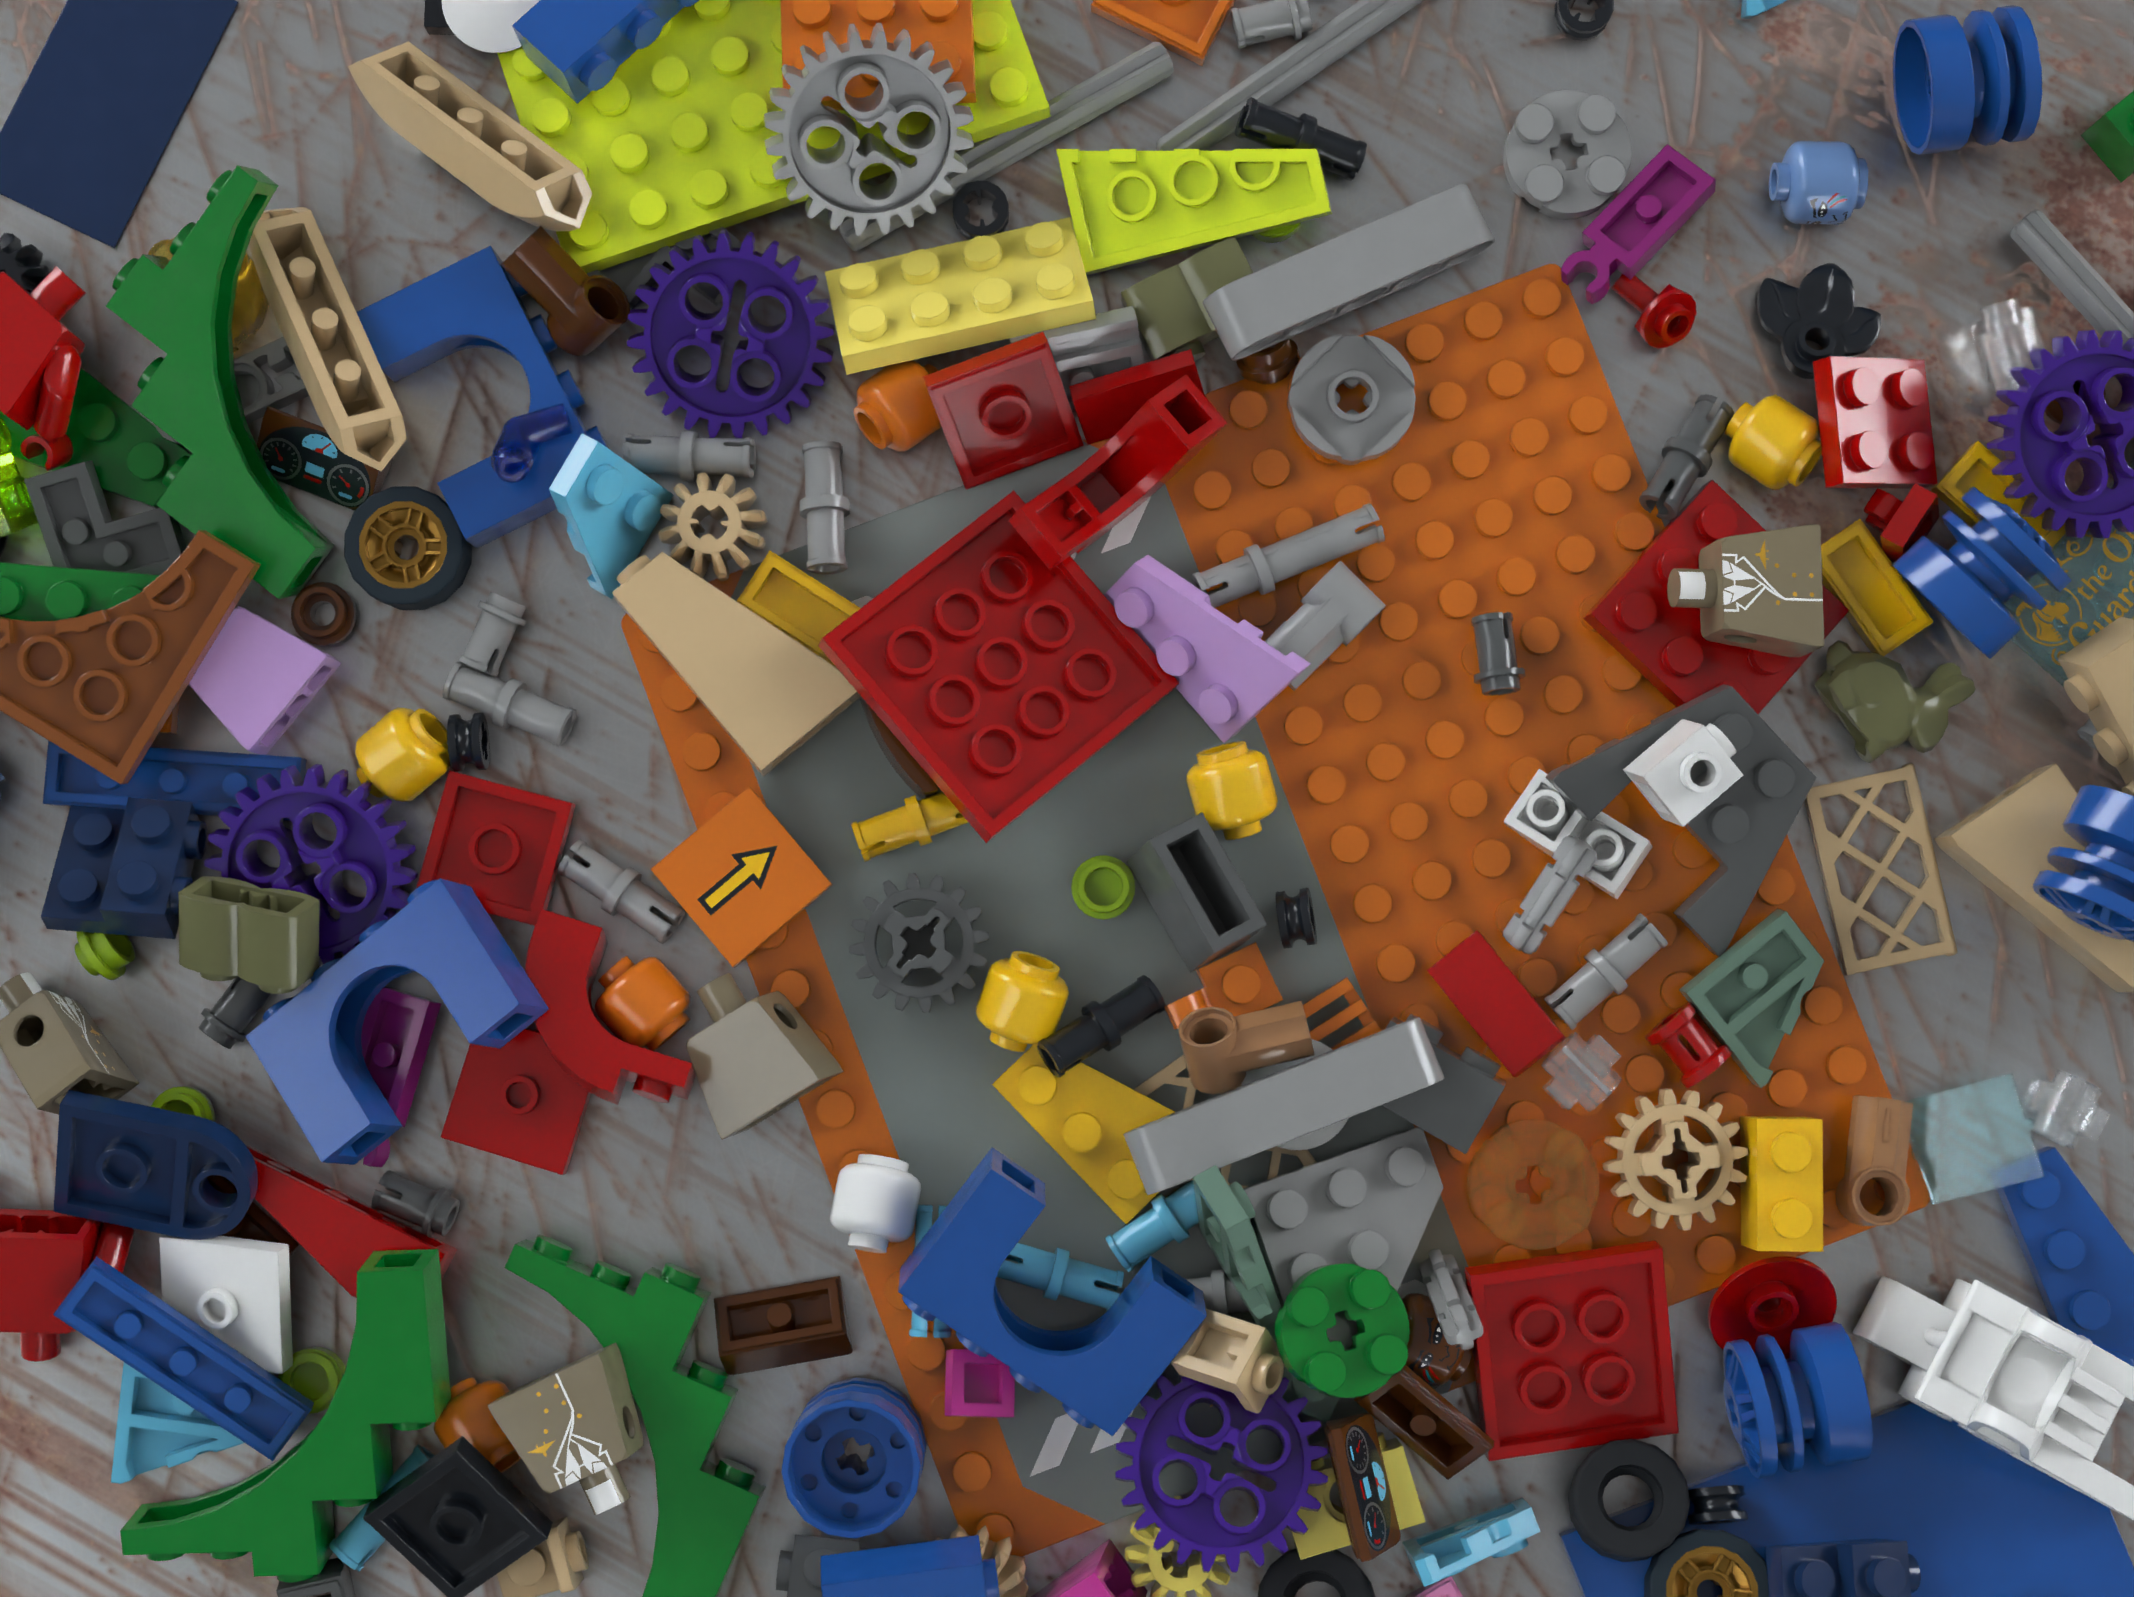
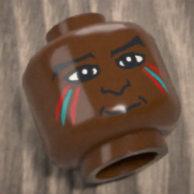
[1402,1293,1474,1389]

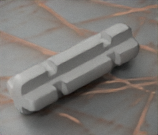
[1503,835,1597,954]
[1419,1249,1484,1350]

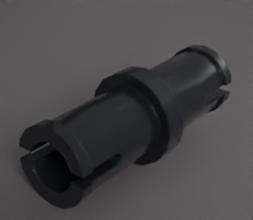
[1235,97,1367,181]
[1037,975,1165,1078]

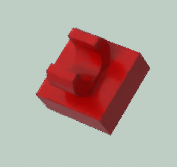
[1863,483,1940,563]

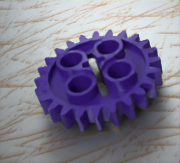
[627,230,835,438]
[1987,330,2134,539]
[204,764,418,965]
[1115,1375,1328,1574]

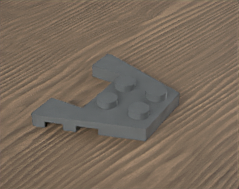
[1545,684,1816,957]

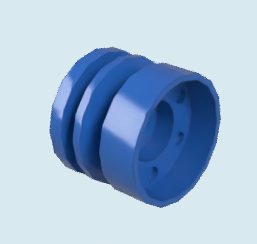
[1893,5,2042,155]
[1892,487,2072,659]
[2033,785,2134,942]
[1723,1322,1873,1479]
[781,1377,927,1539]

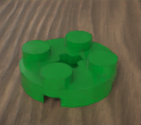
[1275,1263,1410,1398]

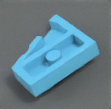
[549,434,674,599]
[111,1362,245,1484]
[1402,1498,1541,1587]

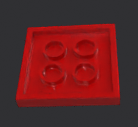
[1583,479,1850,714]
[1465,1240,1679,1461]

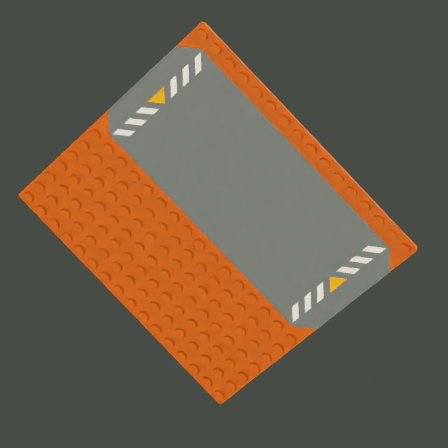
[621,264,1930,1556]

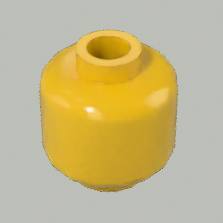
[1725,395,1822,490]
[355,707,450,802]
[1186,741,1278,840]
[976,951,1069,1052]

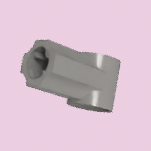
[1264,561,1386,691]

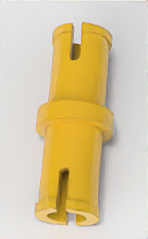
[851,792,969,862]

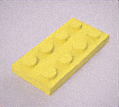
[825,217,1096,375]

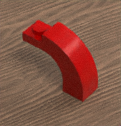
[1008,374,1227,570]
[525,909,696,1105]

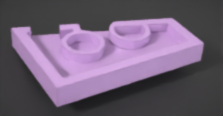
[1104,555,1311,743]

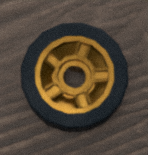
[344,486,472,610]
[1644,1529,1769,1597]

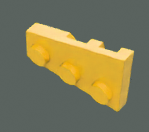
[992,1044,1175,1224]

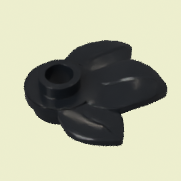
[1757,263,1881,379]

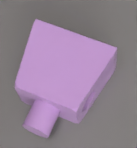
[189,606,341,755]

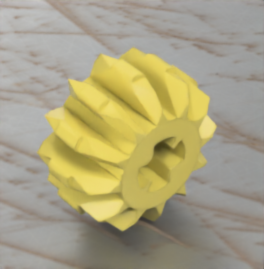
[1125,1496,1230,1597]

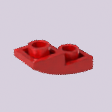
[1427,930,1566,1078]

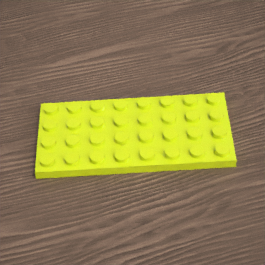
[497,0,1051,273]

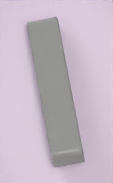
[1202,184,1495,361]
[1123,1017,1445,1195]

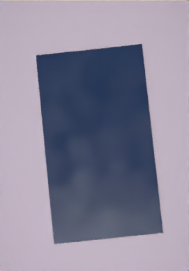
[0,0,238,248]

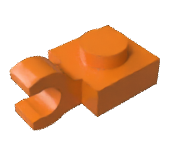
[1164,942,1283,1030]

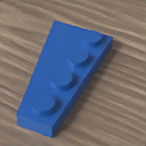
[1989,1146,2134,1367]

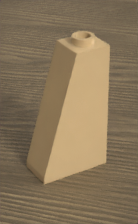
[612,552,860,777]
[1934,763,2134,992]

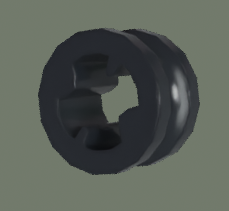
[1554,0,1614,41]
[952,180,1009,240]
[447,713,490,772]
[1276,888,1317,949]
[1688,1485,1748,1525]

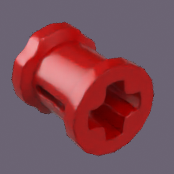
[1645,1002,1732,1088]

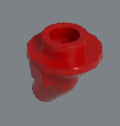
[1611,274,1697,349]

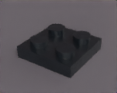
[363,1436,553,1597]

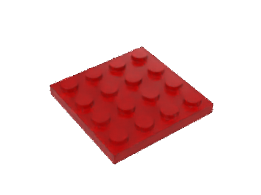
[818,490,1179,843]

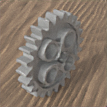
[764,23,974,236]

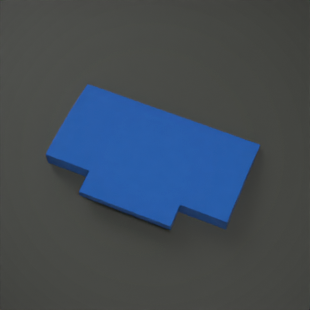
[1559,1401,2134,1597]

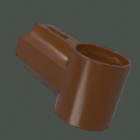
[501,226,630,356]

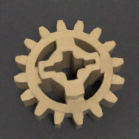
[1602,1088,1748,1231]

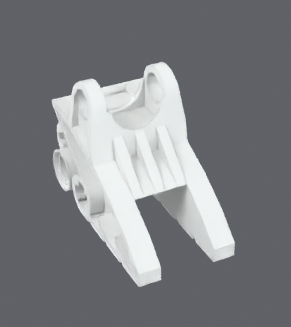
[1853,1276,2134,1521]

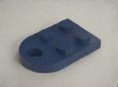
[53,1090,258,1240]

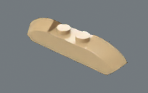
[348,41,593,231]
[249,207,407,471]

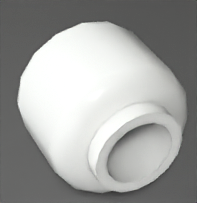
[830,1154,921,1253]

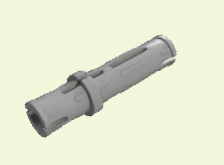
[1192,503,1385,608]

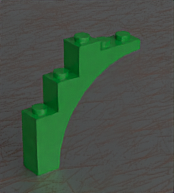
[106,165,334,599]
[505,1235,766,1597]
[120,1249,451,1583]

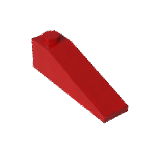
[245,1144,457,1298]

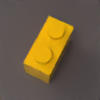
[1740,1116,1824,1252]

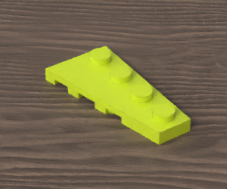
[1056,149,1332,275]

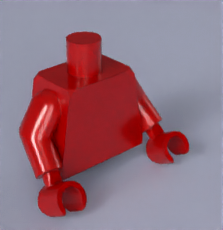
[0,266,86,471]
[0,1209,135,1362]

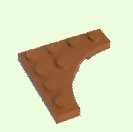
[0,530,261,785]

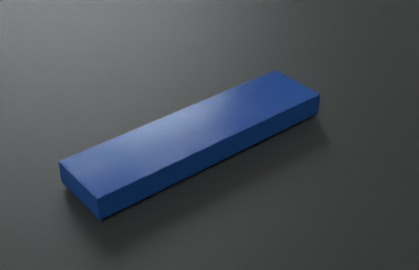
[43,740,307,821]
[53,1256,314,1461]

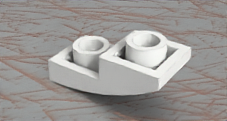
[1503,769,1653,899]

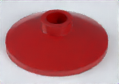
[1708,1256,1837,1359]

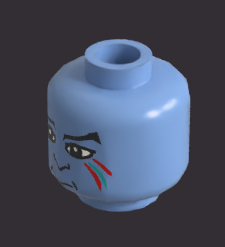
[1769,141,1868,225]

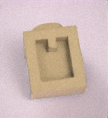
[1171,1309,1284,1414]
[497,1517,589,1597]

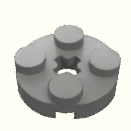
[1503,90,1632,219]
[1287,334,1416,465]

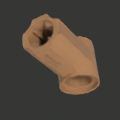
[1179,1001,1314,1094]
[1835,1096,1913,1226]

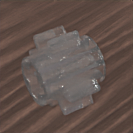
[1541,1032,1622,1112]
[2021,1070,2111,1150]

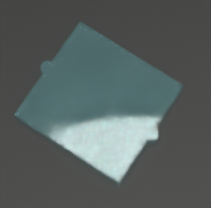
[1904,1073,2045,1205]

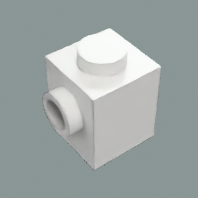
[1623,719,1743,827]

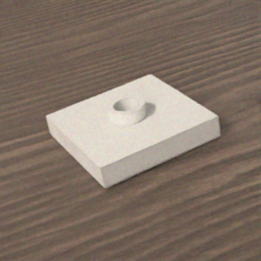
[159,1234,293,1374]

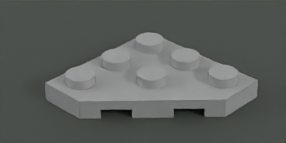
[1243,1127,1444,1350]

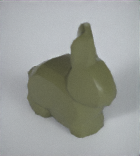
[1815,640,1976,763]

